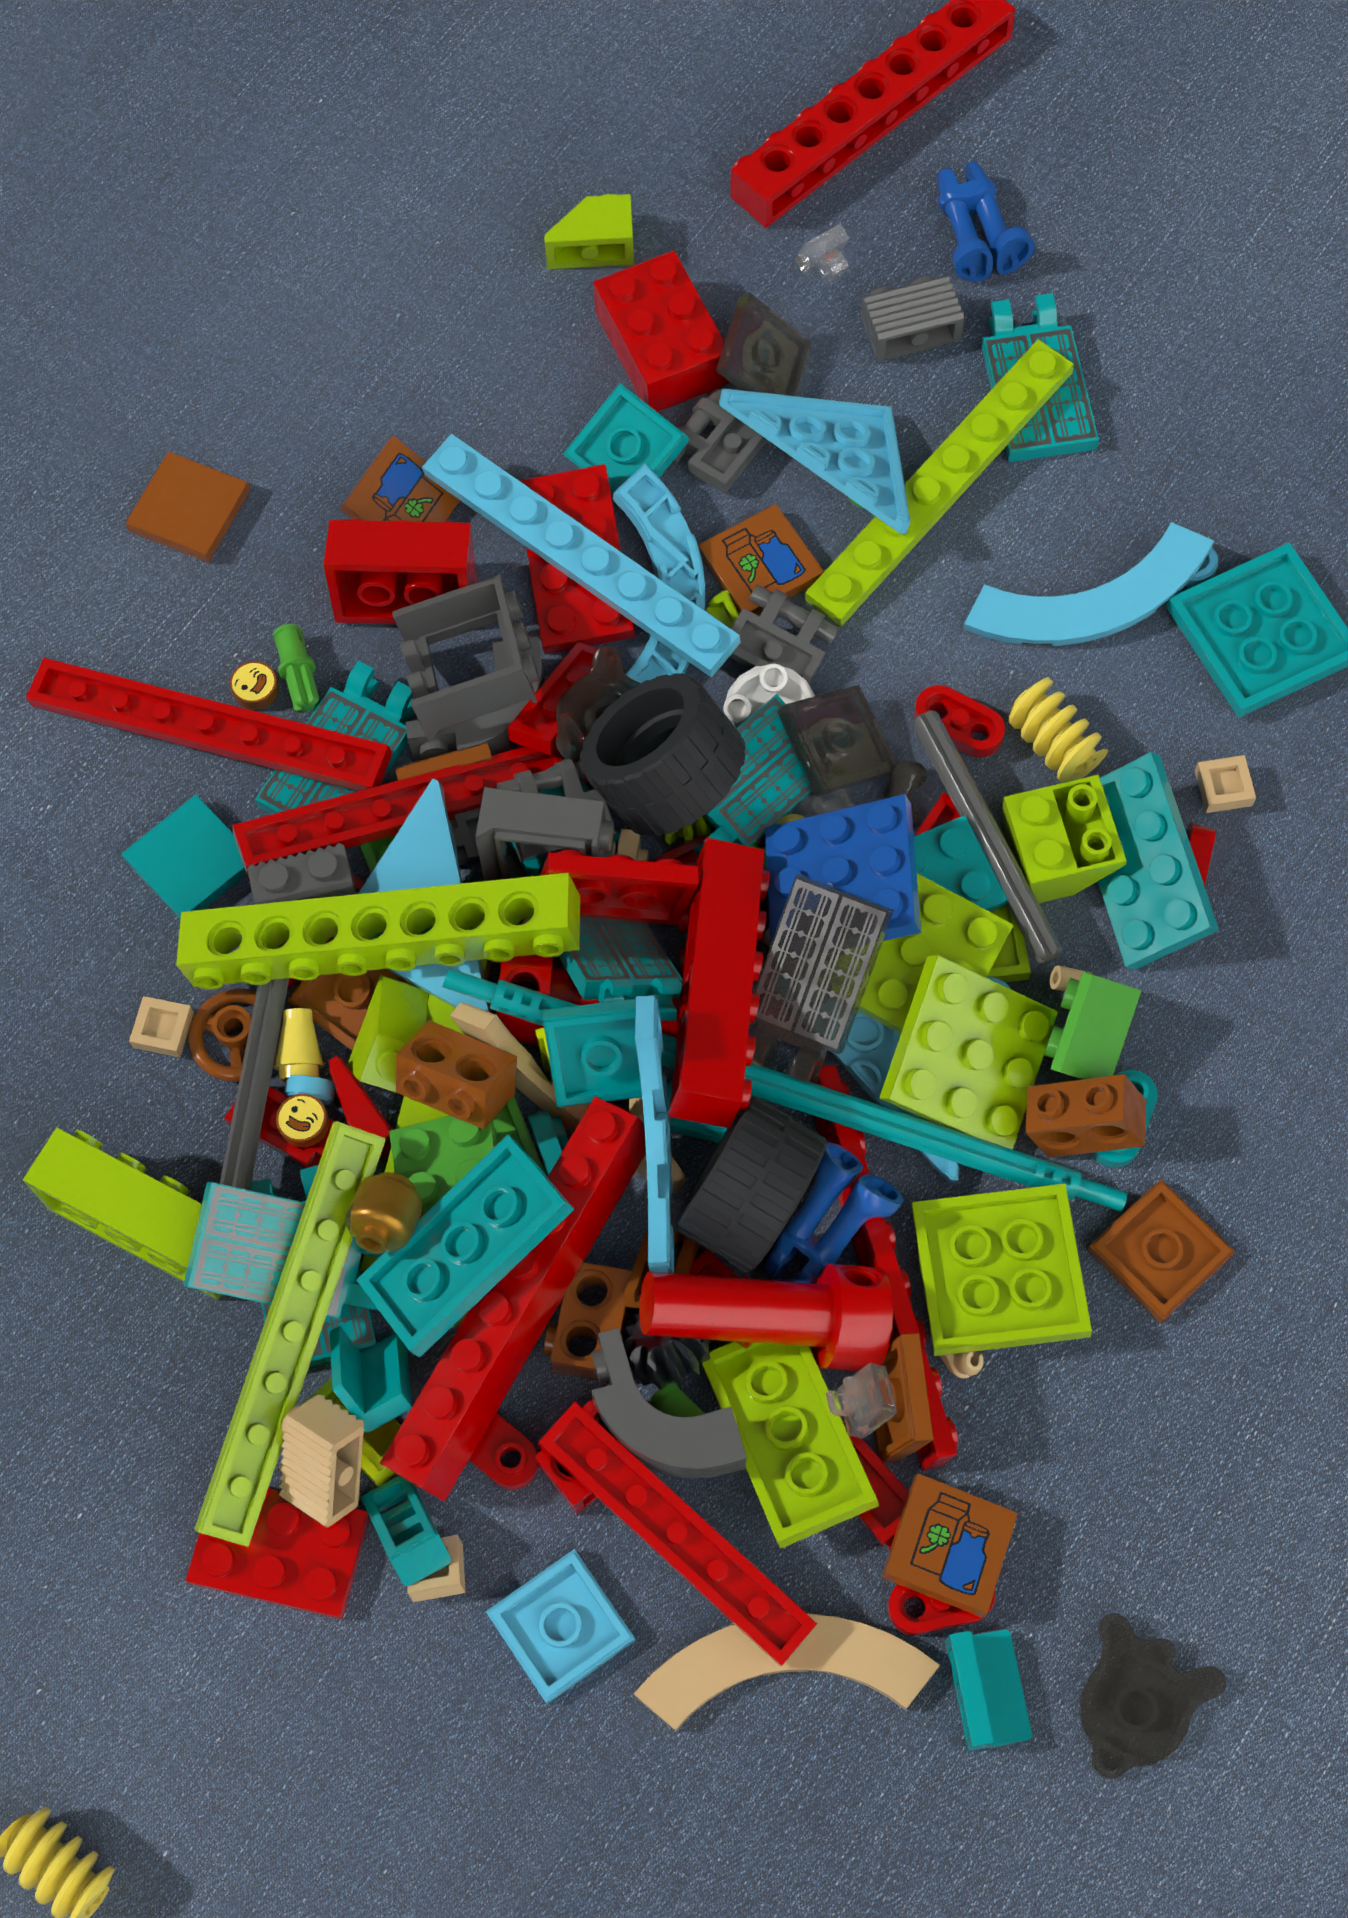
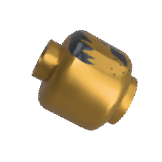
[346,1172,422,1254]

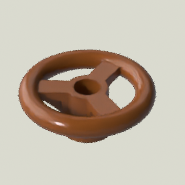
[188,988,283,1082]

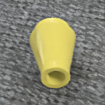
[274,1008,324,1082]

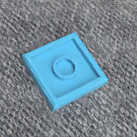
[486,1549,636,1704]

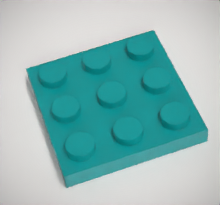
[1166,542,1348,718]

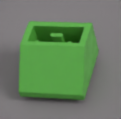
[1044,971,1142,1079]

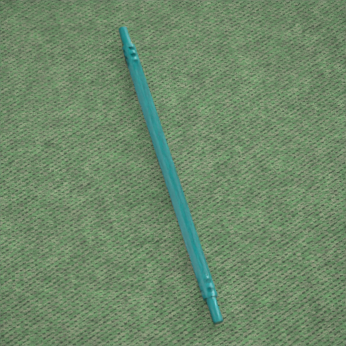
[442,968,1127,1212]

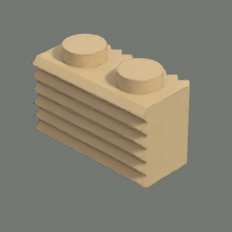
[279,1395,364,1527]

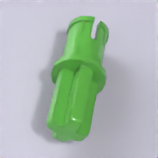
[273,624,319,713]

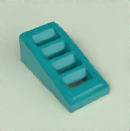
[361,1476,451,1586]

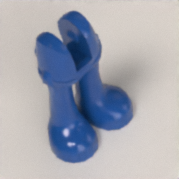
[937,161,1035,282]
[764,1142,904,1284]

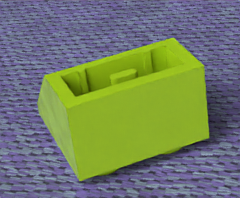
[1000,775,1127,903]

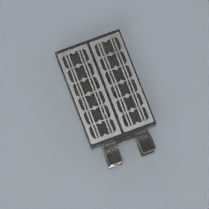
[751,874,894,1082]

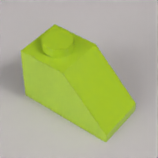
[544,194,634,269]
[347,975,428,1092]

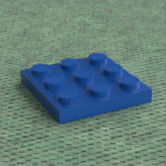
[765,794,921,964]

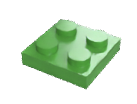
[389,1115,497,1219]

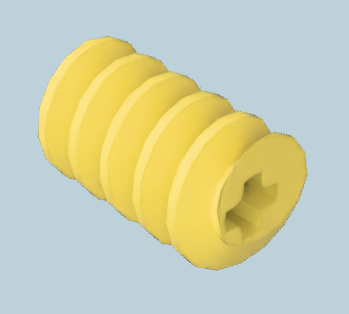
[1009,677,1108,783]
[0,1806,115,1918]

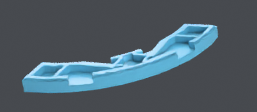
[612,463,705,690]
[964,522,1214,646]
[635,995,674,1273]

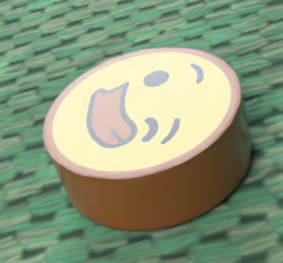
[230,661,279,710]
[276,1094,329,1147]

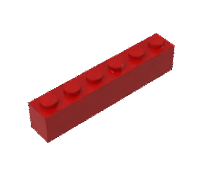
[668,837,770,1129]

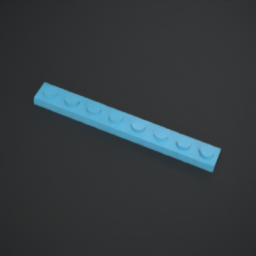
[422,434,741,678]

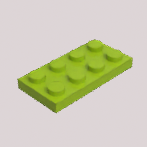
[702,1341,879,1549]

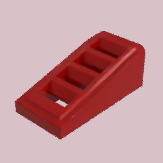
[328,1056,392,1162]

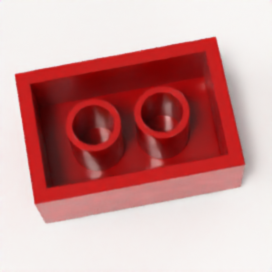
[593,250,730,412]
[323,519,478,624]

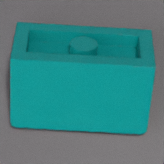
[330,1326,413,1433]
[945,1629,1032,1752]

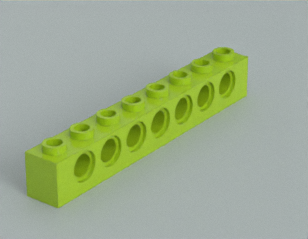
[176,873,580,990]

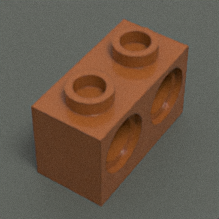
[396,1020,517,1129]
[1026,1074,1146,1158]
[544,1262,632,1382]

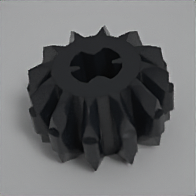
[622,1314,711,1391]

